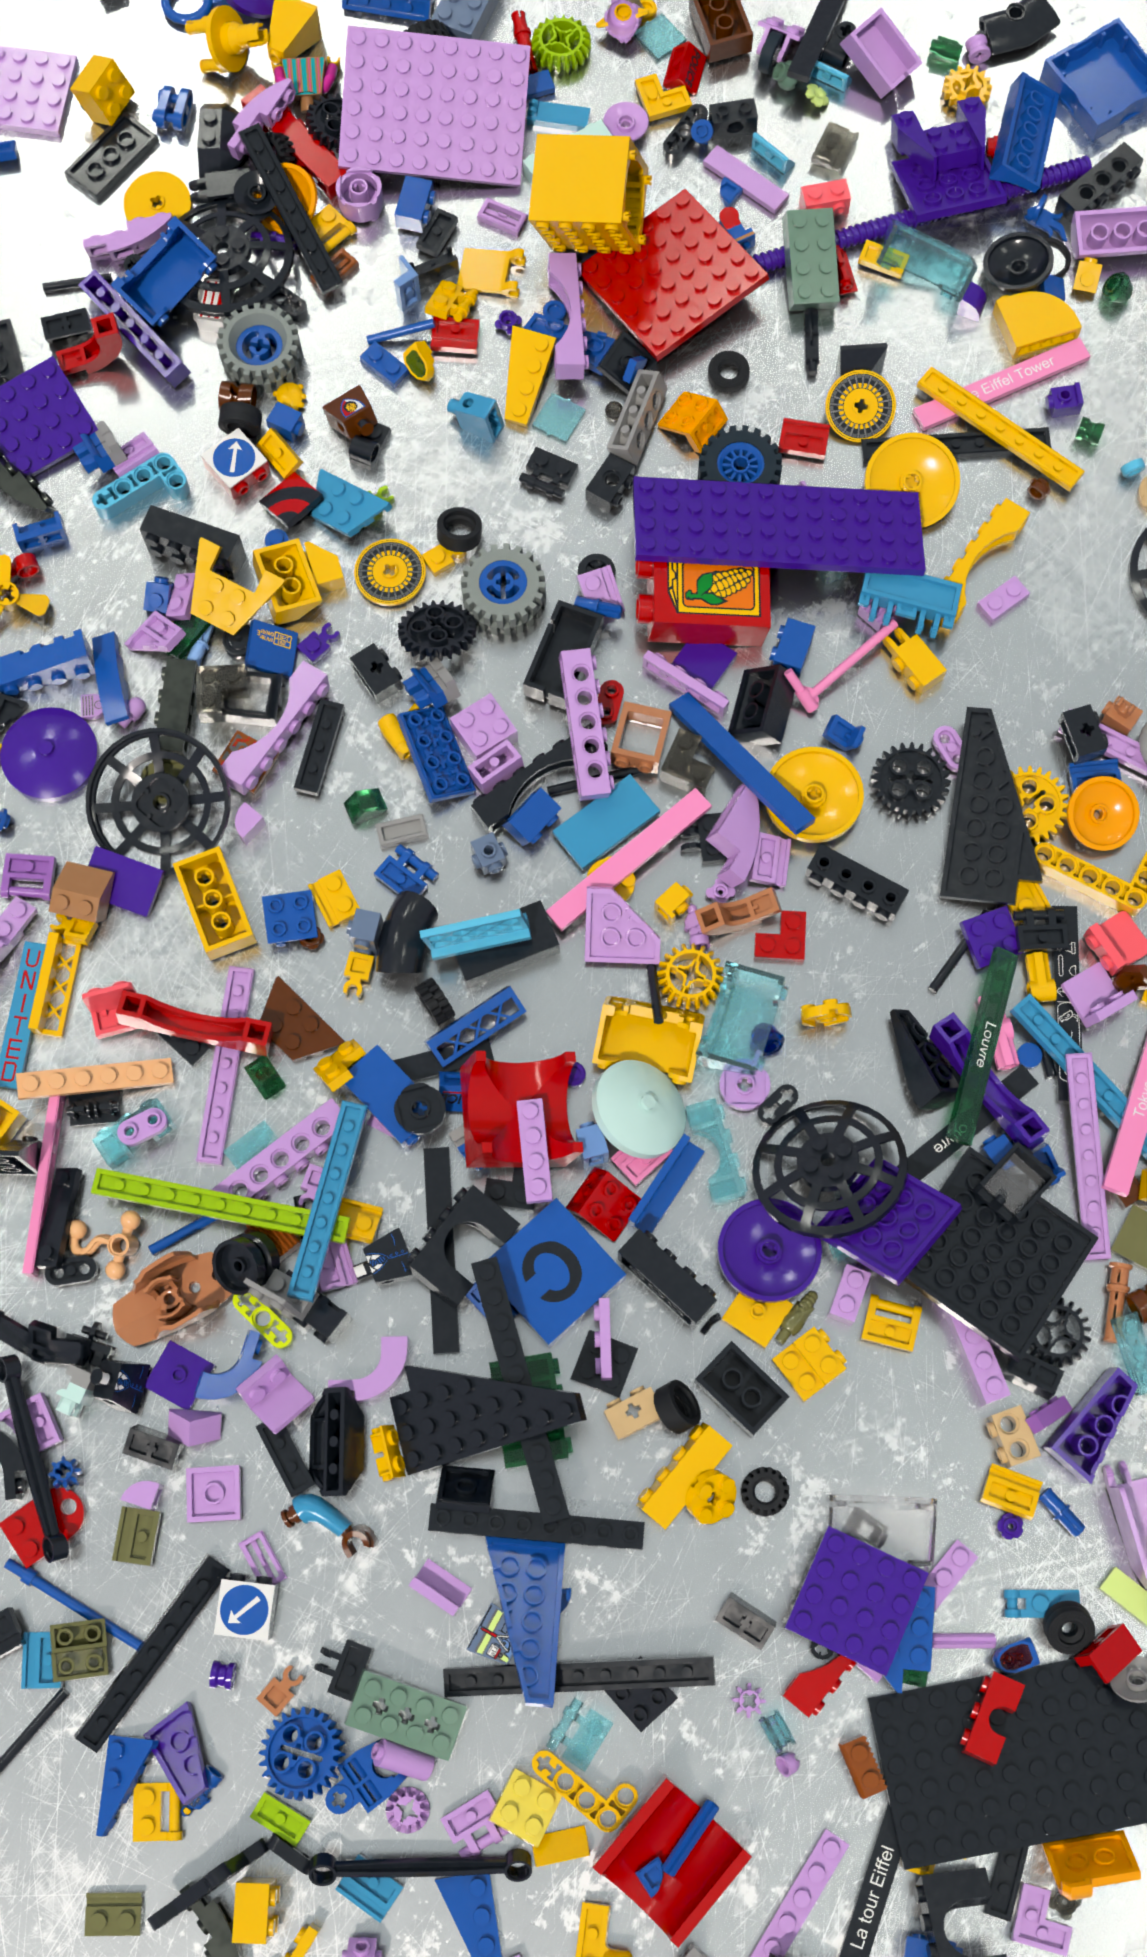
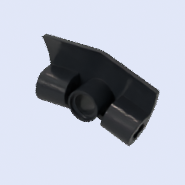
[979,0,1061,55]

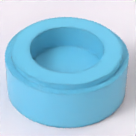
[1120,458,1146,478]

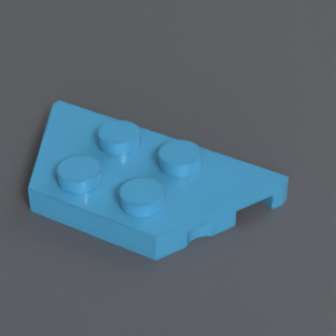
[311,469,392,538]

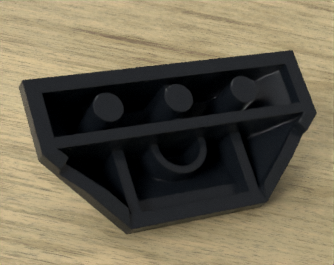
[197,103,245,178]
[309,1387,365,1497]

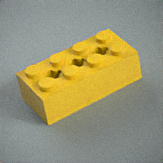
[173,846,257,961]

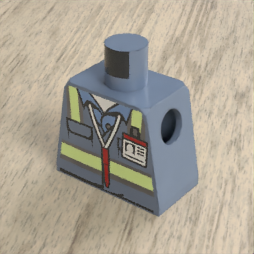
[466,1603,513,1665]

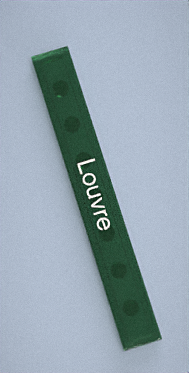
[946,947,1019,1146]

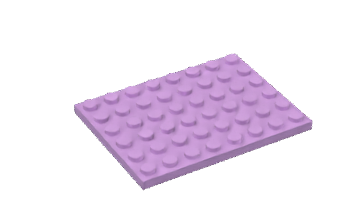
[338,25,531,188]

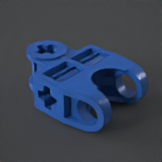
[325,1738,408,1814]

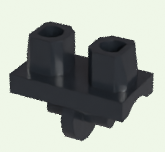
[65,1321,117,1367]

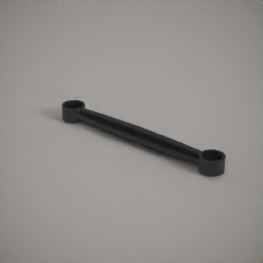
[0,1354,69,1563]
[309,1848,532,1886]

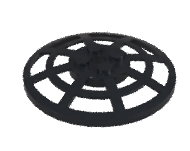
[165,199,294,317]
[86,728,231,876]
[752,1100,908,1239]

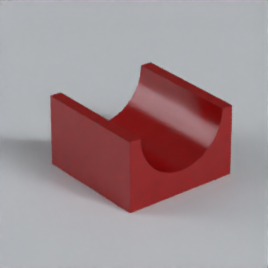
[592,1774,752,1948]

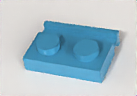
[21,1632,63,1689]
[335,1853,404,1923]

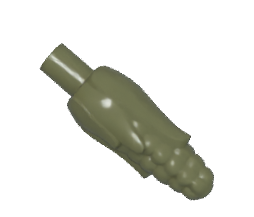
[775,1291,818,1345]

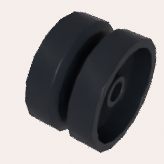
[212,1230,280,1295]

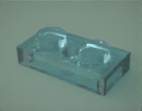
[223,1120,278,1169]

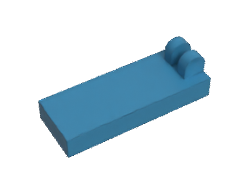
[527,99,590,132]

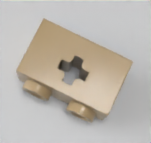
[604,1385,660,1441]

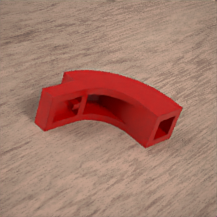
[56,312,122,376]

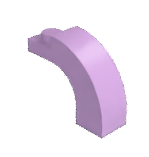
[328,1336,409,1403]

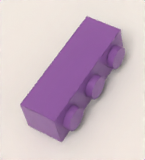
[1025,1395,1073,1434]

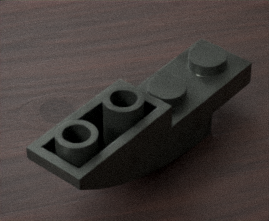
[0,448,56,514]
[179,1881,244,1957]

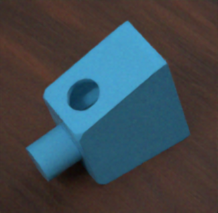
[447,392,505,444]

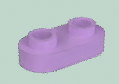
[932,726,962,772]
[117,1108,168,1147]

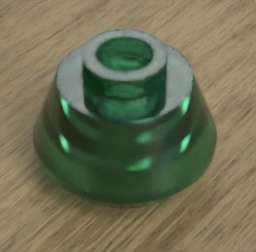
[1102,272,1133,304]

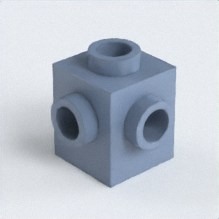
[470,832,508,875]

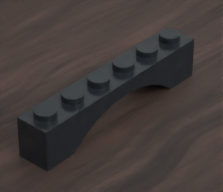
[471,723,608,834]

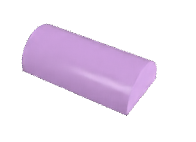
[1071,206,1147,259]

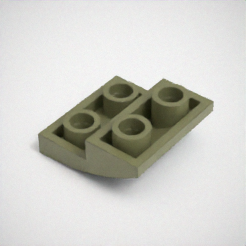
[49,1618,109,1683]

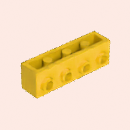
[636,1422,733,1530]

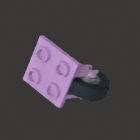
[756,16,805,74]

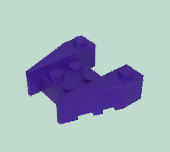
[891,96,986,181]

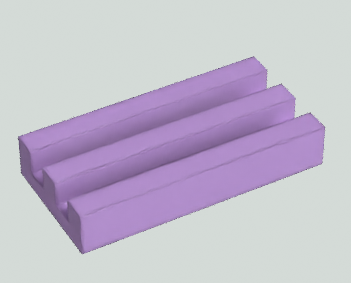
[477,198,528,237]
[238,1530,287,1583]

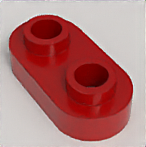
[598,680,624,728]

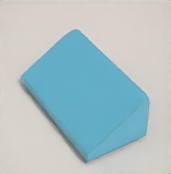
[812,61,852,92]
[752,132,795,174]

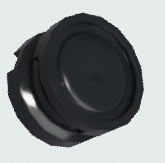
[222,625,250,662]

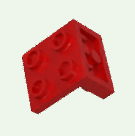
[566,1167,641,1241]

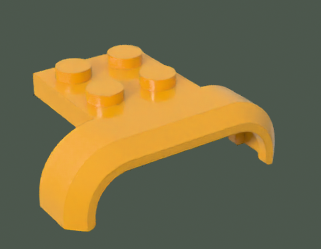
[1041,1830,1141,1901]

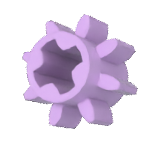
[731,1683,766,1718]

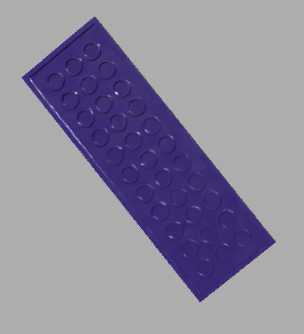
[633,476,926,576]

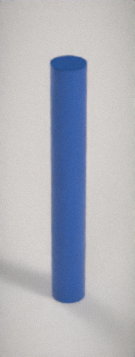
[366,318,436,345]
[148,1217,219,1255]

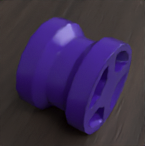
[209,1660,237,1691]

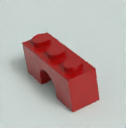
[960,1671,1025,1766]

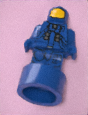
[181,1765,224,1817]

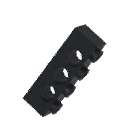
[1055,141,1144,223]

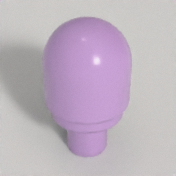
[118,697,146,729]

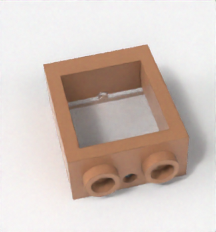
[610,701,672,774]

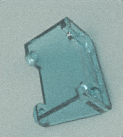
[695,961,789,1075]

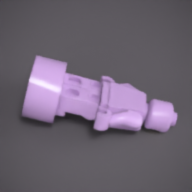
[684,904,711,950]

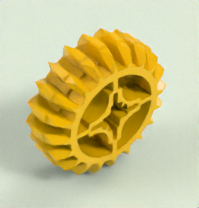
[657,943,725,1010]

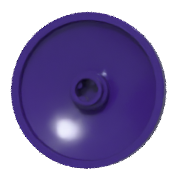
[0,707,99,802]
[717,1198,822,1303]

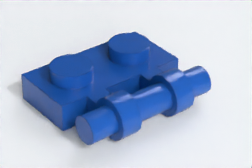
[374,844,439,895]

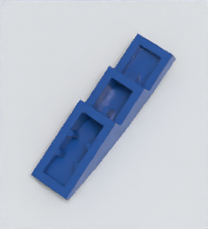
[92,631,130,726]

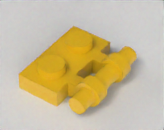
[425,280,478,322]

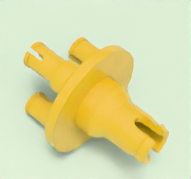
[185,5,269,74]

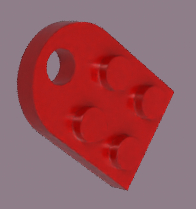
[0,1487,86,1569]

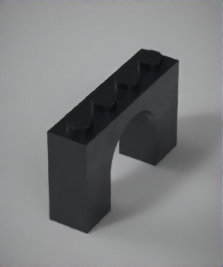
[404,1185,520,1307]
[914,1867,1007,1957]

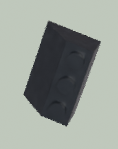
[728,664,795,746]

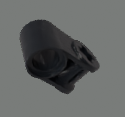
[821,21,856,69]

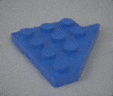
[882,1586,935,1693]

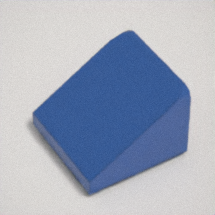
[1040,274,1066,301]

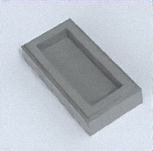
[375,813,429,850]

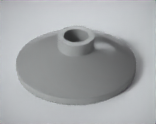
[1110,1656,1147,1703]

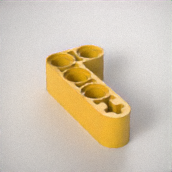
[532,1749,638,1832]

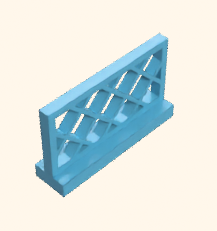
[420,909,532,960]

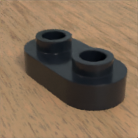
[45,1255,98,1287]

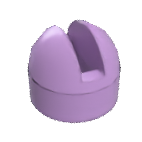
[776,1752,800,1777]

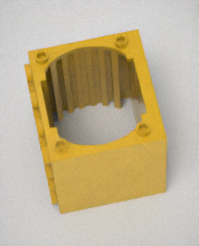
[528,134,652,255]

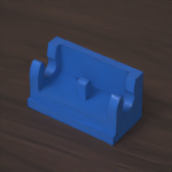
[12,511,68,553]

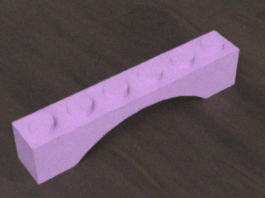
[547,253,589,380]
[221,660,330,796]

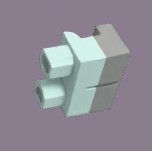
[55,1364,95,1418]

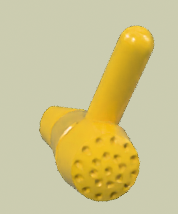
[378,703,419,760]

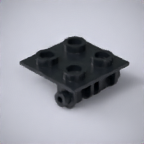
[66,1090,121,1127]
[604,1656,678,1732]

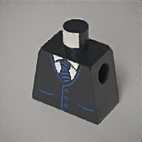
[353,1228,416,1286]
[90,1360,150,1414]

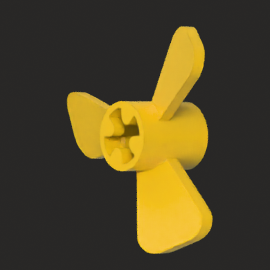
[0,554,50,617]

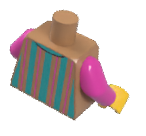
[271,56,341,114]

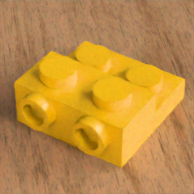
[771,1327,847,1402]

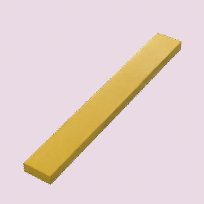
[916,366,1085,492]

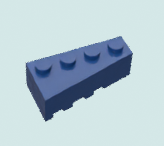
[0,629,95,696]

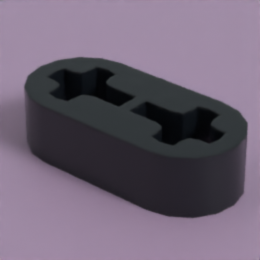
[757,1084,799,1126]
[266,1833,311,1875]

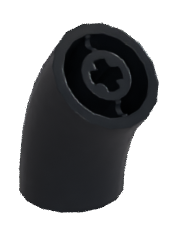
[376,891,438,973]

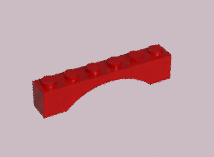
[116,990,273,1057]
[781,1654,856,1718]

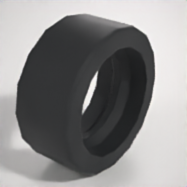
[437,507,482,552]
[654,1380,701,1434]

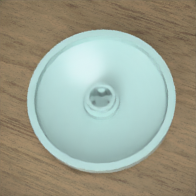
[592,1060,686,1159]

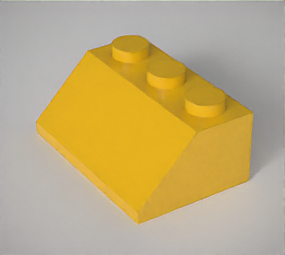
[253,538,322,626]

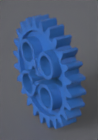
[259,1707,346,1801]

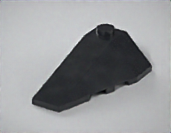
[890,1009,971,1110]

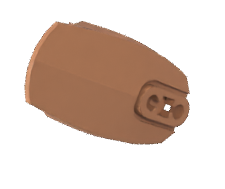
[112,1251,232,1347]

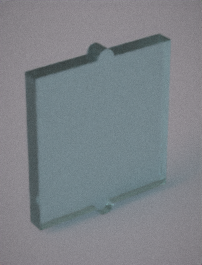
[634,13,687,61]
[532,393,586,444]

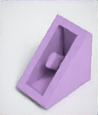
[168,1408,222,1447]

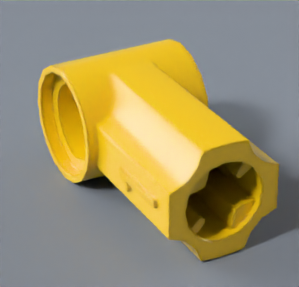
[1025,952,1057,1002]

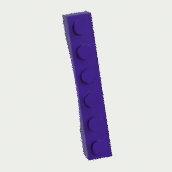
[929,1012,1050,1150]

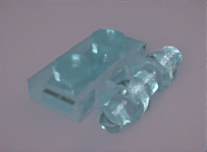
[546,1697,614,1772]

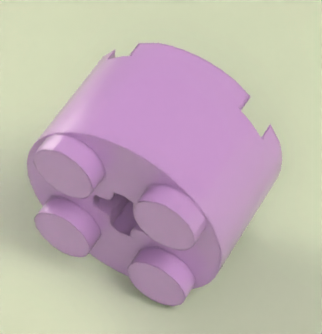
[336,167,384,223]

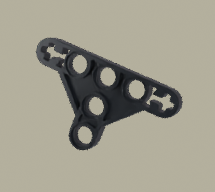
[147,1838,270,1932]

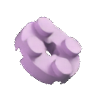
[719,1059,770,1111]

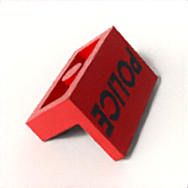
[663,41,707,96]

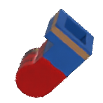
[719,207,755,250]

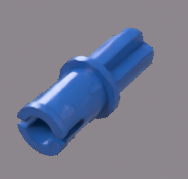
[574,596,623,619]
[1038,1487,1085,1537]

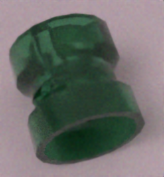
[1074,416,1106,447]

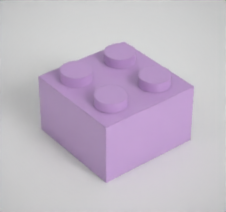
[450,693,518,761]

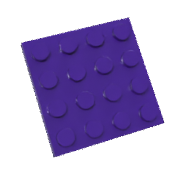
[891,154,1007,223]
[0,356,98,476]
[817,1158,962,1286]
[784,1526,929,1676]

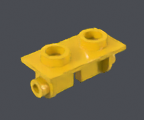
[370,1425,406,1482]

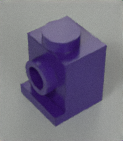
[1045,382,1084,418]

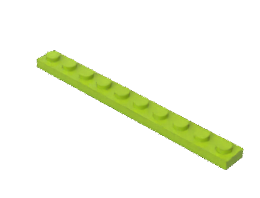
[91,1168,351,1244]

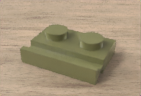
[112,1506,162,1566]
[84,1891,144,1936]

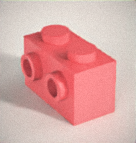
[799,178,851,217]

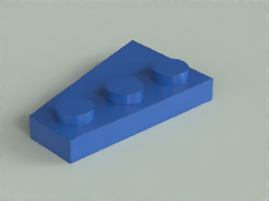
[435,1874,503,1957]

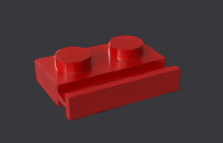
[430,316,480,354]
[778,418,830,460]

